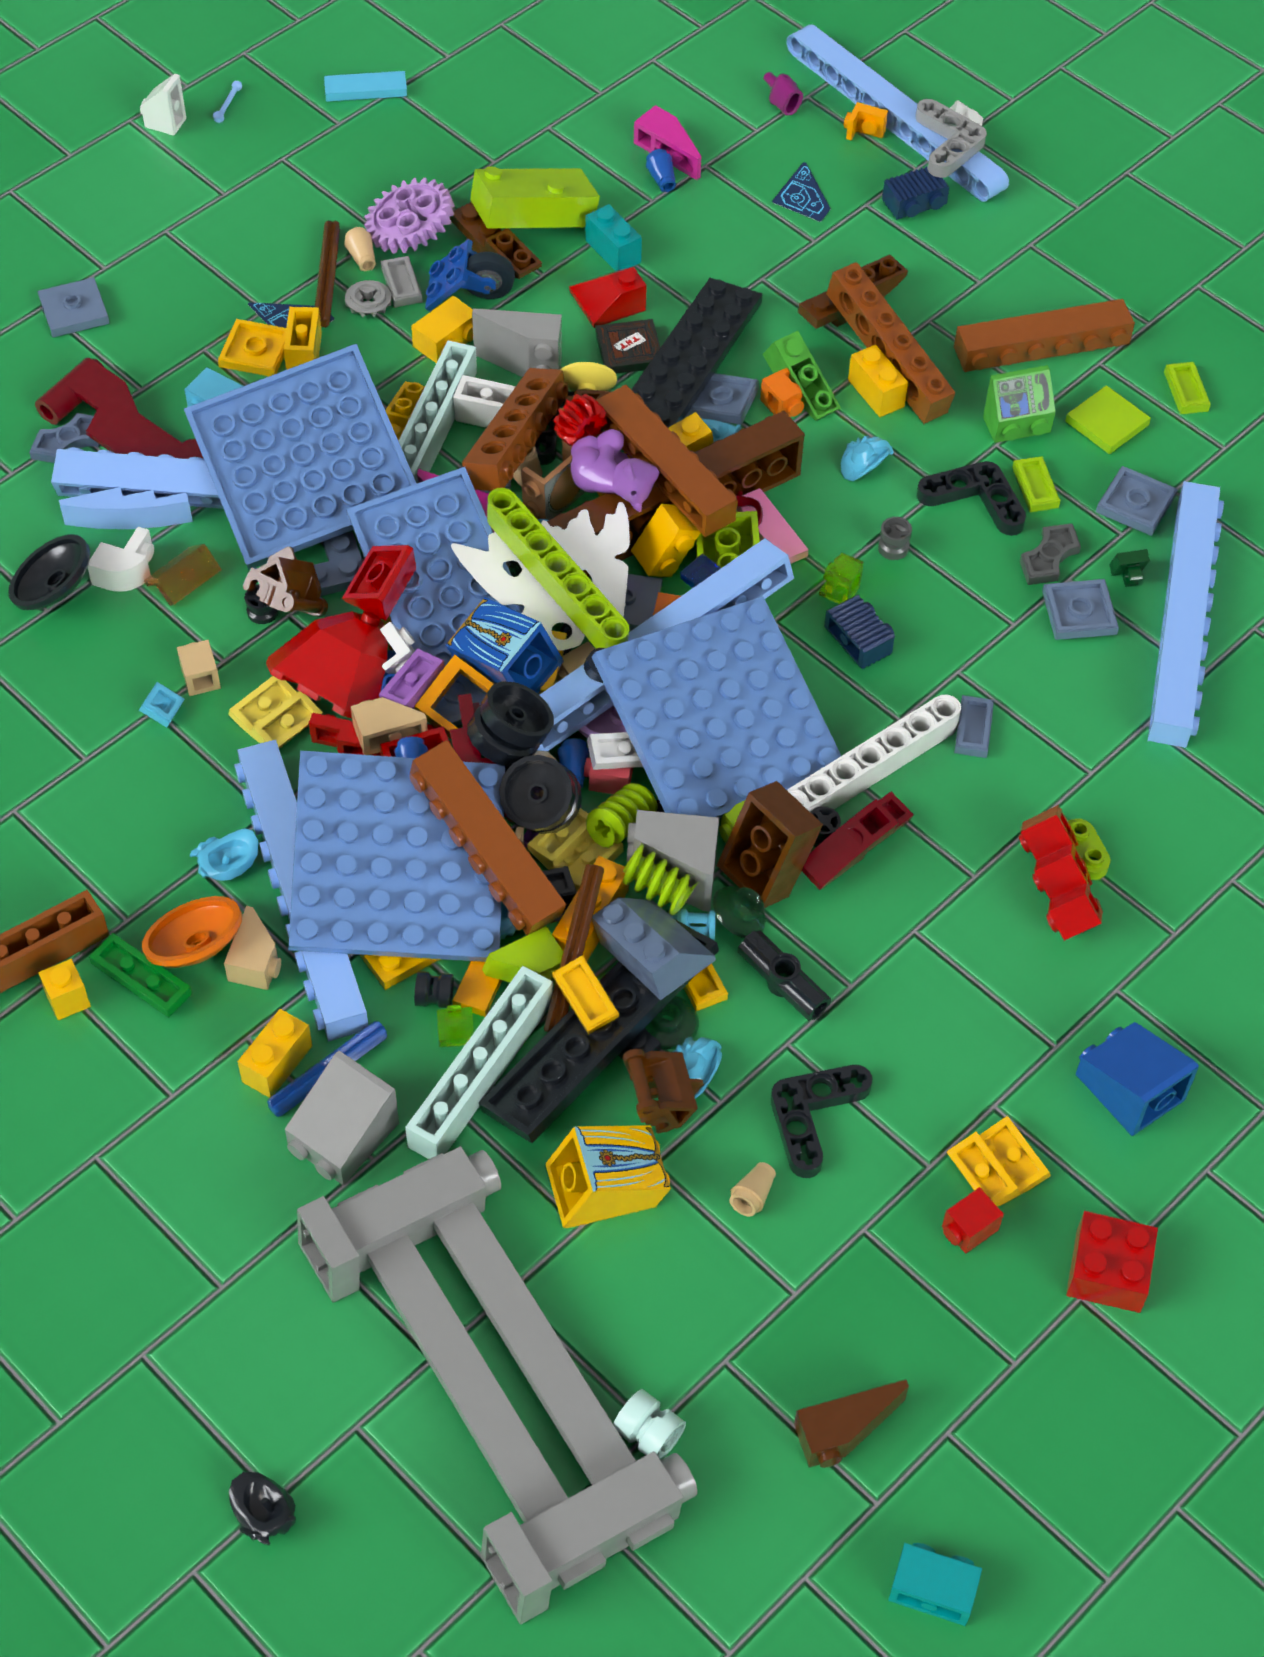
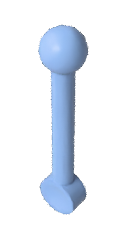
[213,80,242,123]

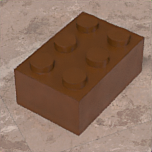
[717,781,823,909]

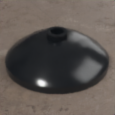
[8,534,90,610]

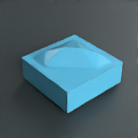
[139,682,185,728]

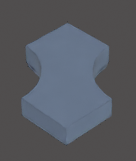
[29,413,100,463]

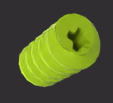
[586,783,658,848]
[622,843,699,916]

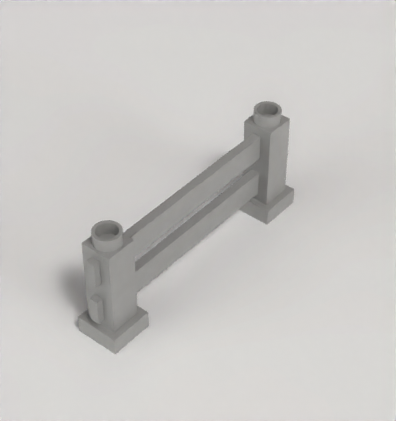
[297,1146,697,1625]

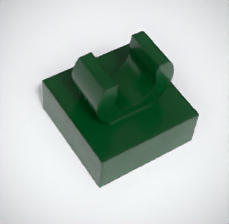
[1109,549,1150,587]

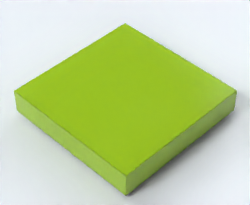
[1065,385,1151,454]

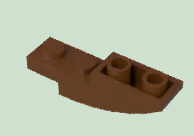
[450,202,542,279]
[798,254,908,329]

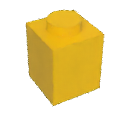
[38,959,91,1021]

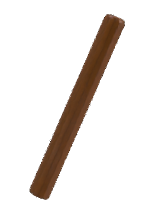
[315,220,340,328]
[544,864,604,1033]

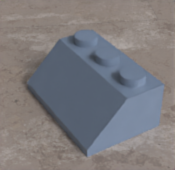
[592,897,716,1000]

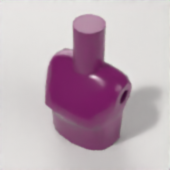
[764,72,803,116]

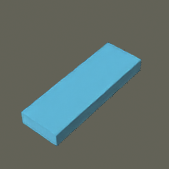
[324,71,407,101]

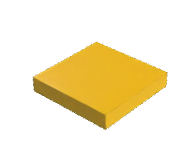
[218,319,286,376]

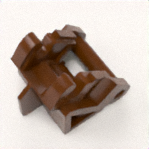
[243,547,328,617]
[623,1049,704,1134]

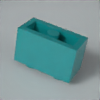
[586,204,642,271]
[888,1543,982,1626]

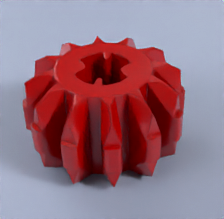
[553,394,607,446]

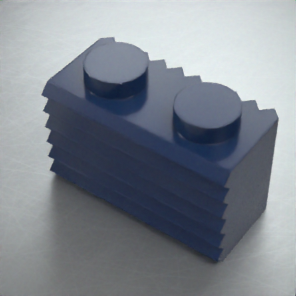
[882,166,949,220]
[824,595,895,669]

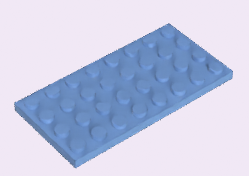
[346,467,557,726]

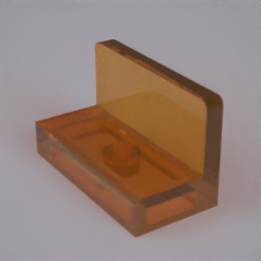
[144,544,222,605]

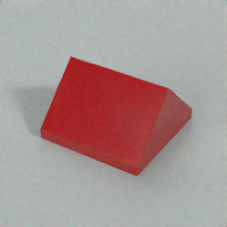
[342,545,416,621]

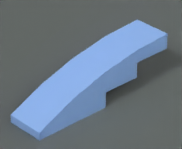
[59,487,193,529]

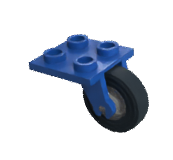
[425,239,515,312]

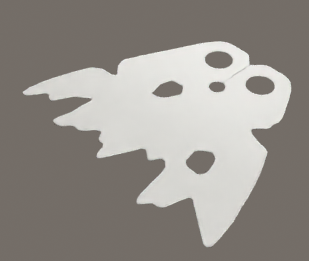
[451,502,630,651]

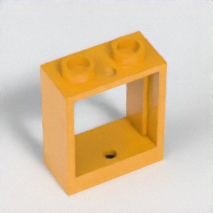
[415,654,494,739]

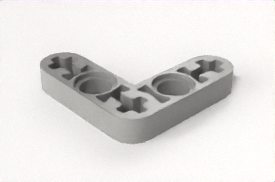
[915,99,987,178]

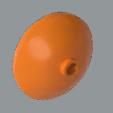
[142,896,242,968]

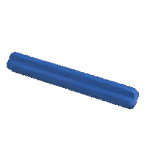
[267,1021,387,1117]

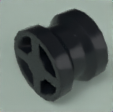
[244,584,279,624]
[811,807,841,847]

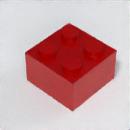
[1066,1211,1158,1313]

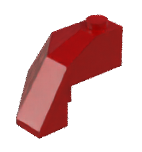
[266,611,388,719]

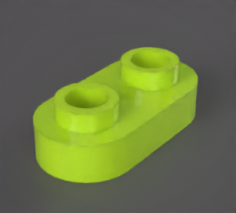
[1068,819,1111,880]

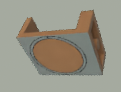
[521,440,585,520]

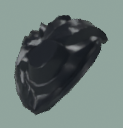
[229,1472,296,1546]

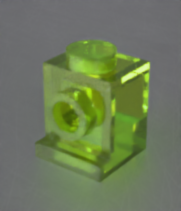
[819,552,864,604]

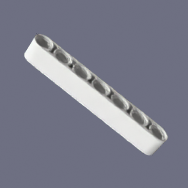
[787,695,961,812]

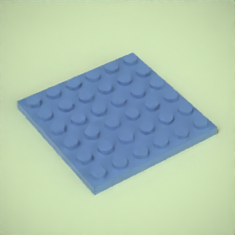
[184,344,417,570]
[591,596,841,818]
[288,750,505,962]

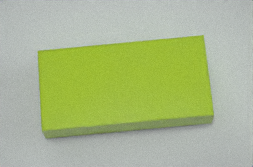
[1164,362,1211,415]
[1012,456,1060,512]

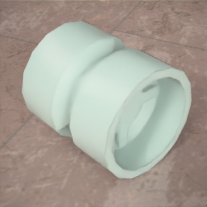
[613,1389,686,1460]

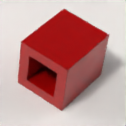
[942,1187,1004,1254]

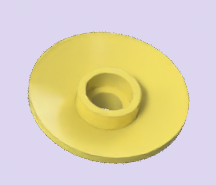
[560,362,617,392]

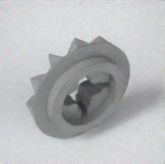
[345,280,391,318]

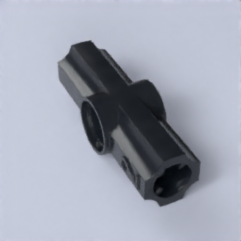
[738,930,831,1021]

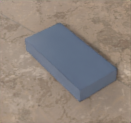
[954,695,994,758]

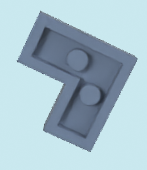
[314,531,363,596]

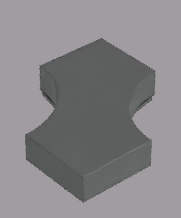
[1020,523,1081,585]

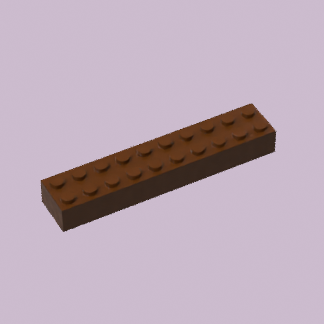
[546,411,805,577]

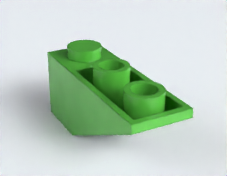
[763,330,841,421]

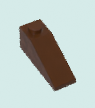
[794,1379,909,1468]

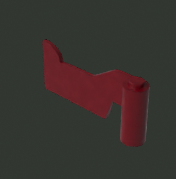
[35,358,204,459]

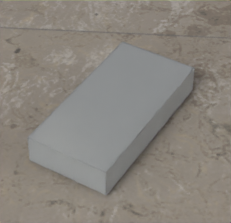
[381,256,422,308]

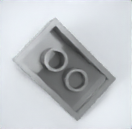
[472,308,562,377]

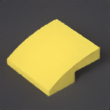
[228,676,323,749]
[527,808,623,891]

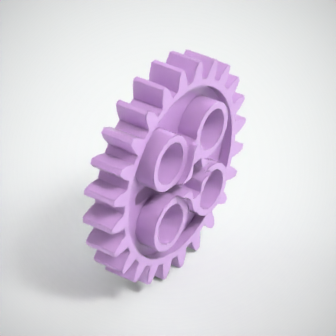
[364,177,455,254]

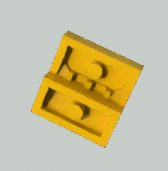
[946,1116,1051,1207]

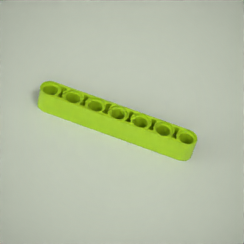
[487,488,629,648]

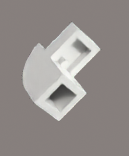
[88,527,154,592]

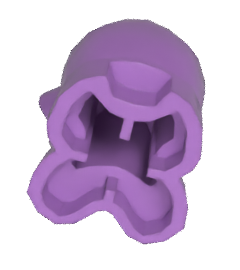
[570,429,660,512]

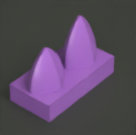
[379,648,445,709]

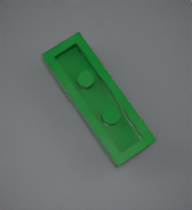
[89,933,192,1018]

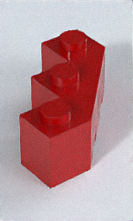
[1019,805,1103,941]

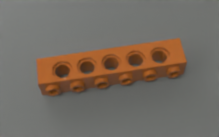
[826,262,956,424]
[462,368,569,491]

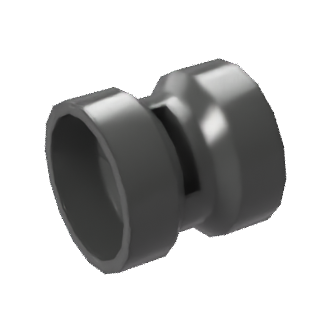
[878,517,912,560]

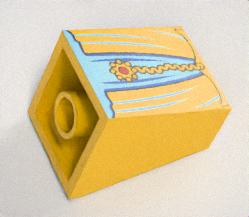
[545,1125,671,1228]

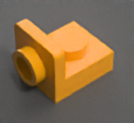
[844,102,888,141]

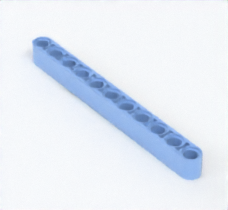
[786,24,1009,202]

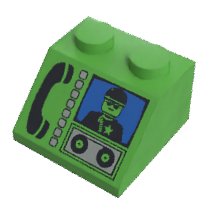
[983,365,1055,443]

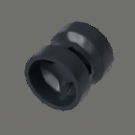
[414,971,454,1009]

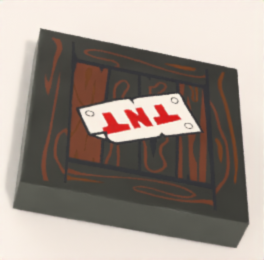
[596,319,660,374]

